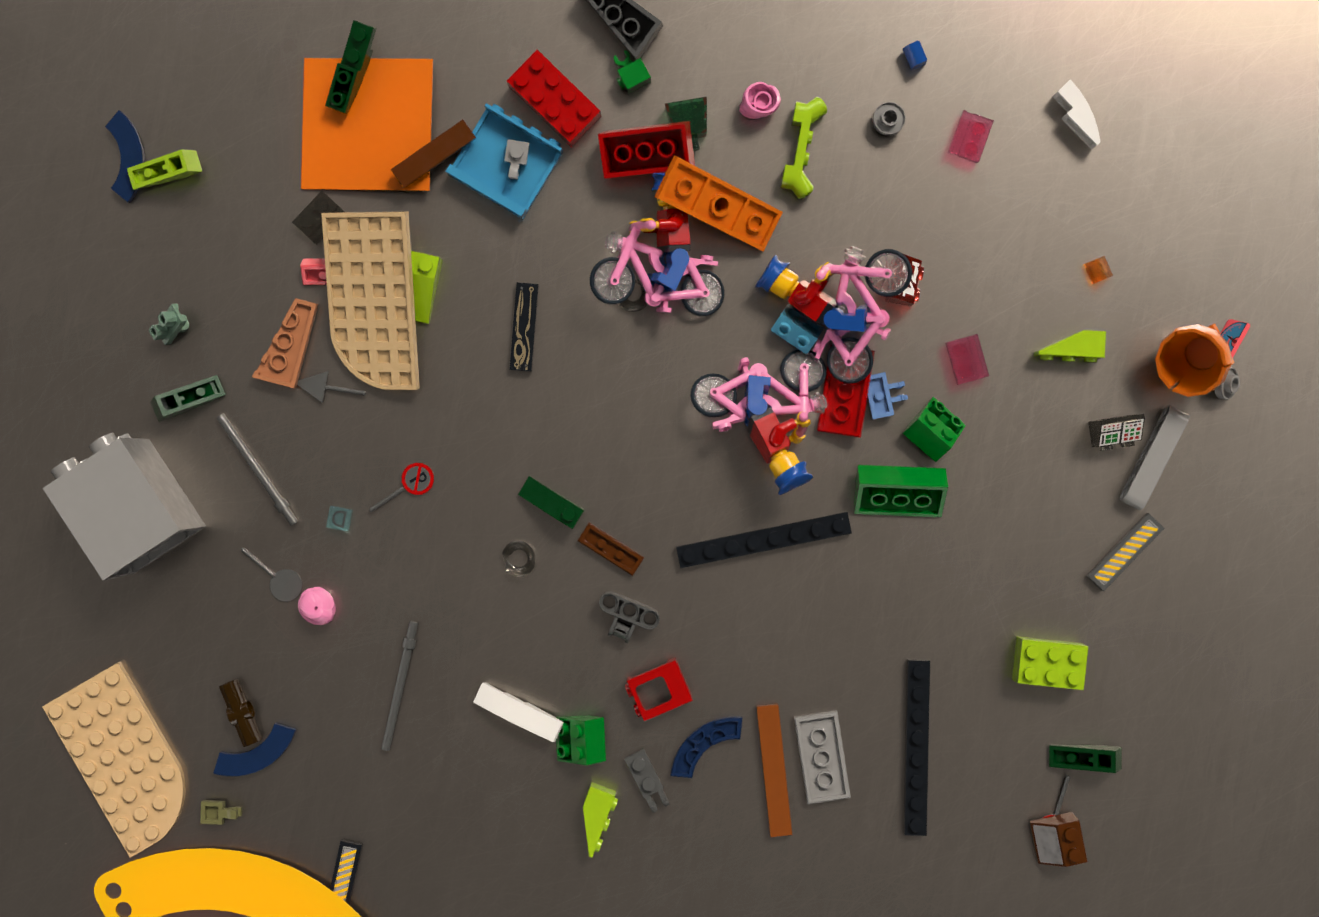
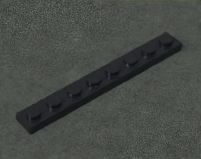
[676,512,852,568]
[903,659,930,836]

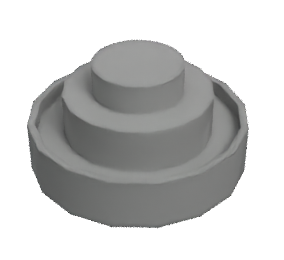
[872,102,906,136]
[1214,367,1240,400]

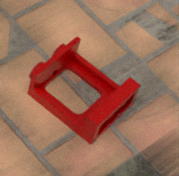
[625,657,693,721]

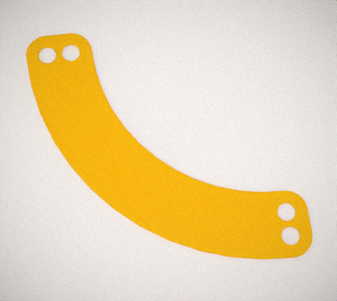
[94,848,361,917]

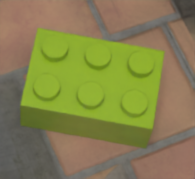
[1012,636,1088,690]

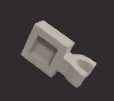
[504,139,530,180]

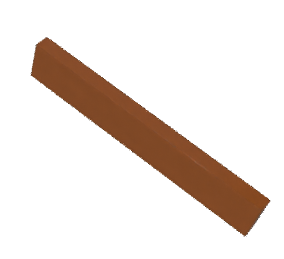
[756,703,792,837]

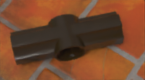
[219,679,263,747]

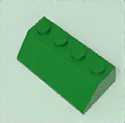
[854,465,948,517]

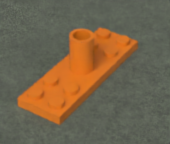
[654,156,783,252]

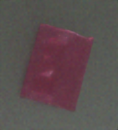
[948,110,994,163]
[945,334,989,385]

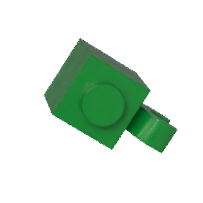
[614,50,651,94]

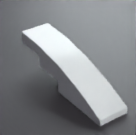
[473,682,564,742]

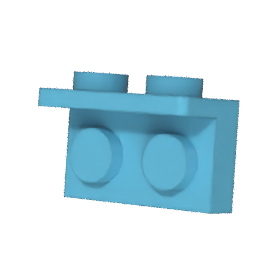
[771,304,824,354]

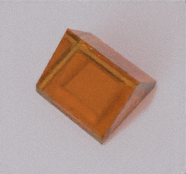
[1084,255,1113,284]

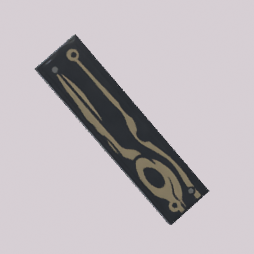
[510,282,539,372]

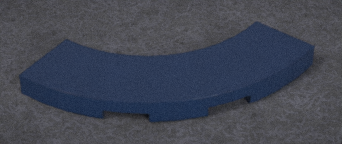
[105,110,145,203]
[670,716,742,778]
[213,723,297,776]

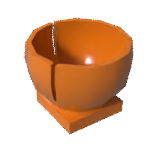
[1155,323,1235,397]

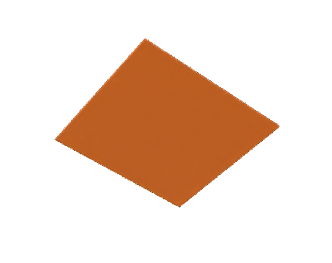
[301,58,433,191]

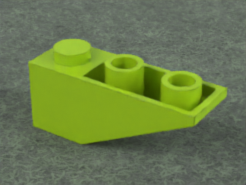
[1033,330,1106,363]
[583,782,618,857]

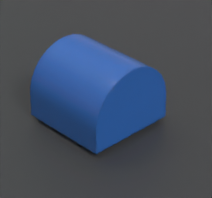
[902,40,927,70]

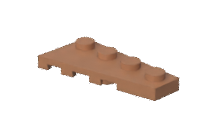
[252,298,318,389]

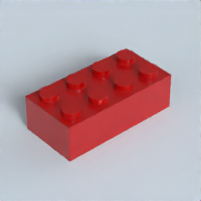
[507,49,602,148]
[598,121,695,179]

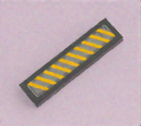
[1086,513,1165,591]

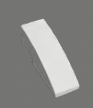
[1052,79,1100,149]

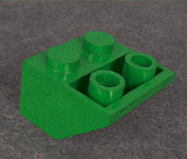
[903,397,966,462]
[556,715,606,766]

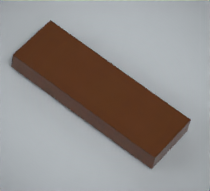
[578,522,644,576]

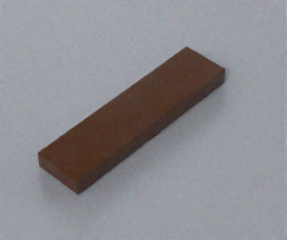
[391,119,476,188]

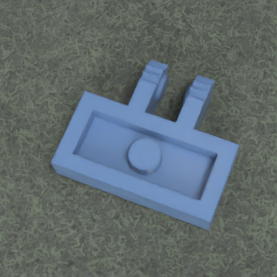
[868,372,908,420]

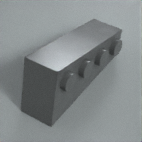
[587,0,663,60]

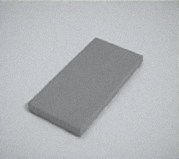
[794,710,851,804]

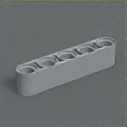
[1120,405,1190,510]

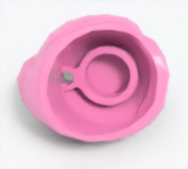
[739,82,781,119]
[298,587,336,625]

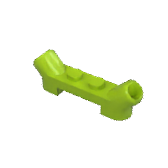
[781,97,827,199]

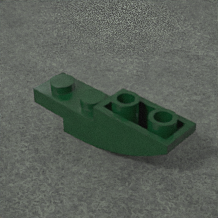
[325,20,377,113]

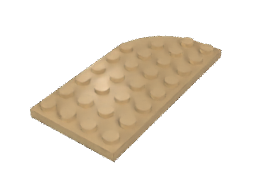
[321,211,420,390]
[42,662,186,858]

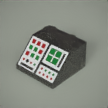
[1088,414,1145,451]

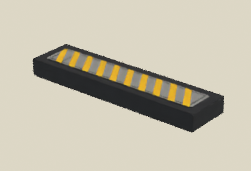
[330,839,363,905]

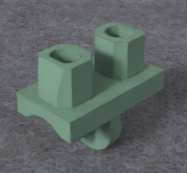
[149,303,189,345]

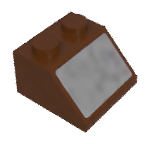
[1029,812,1087,867]

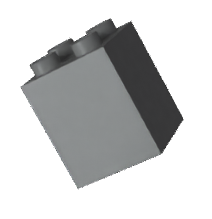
[42,433,206,581]

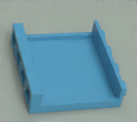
[446,103,563,219]

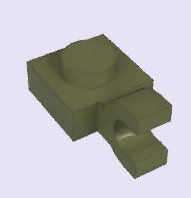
[200,800,242,825]

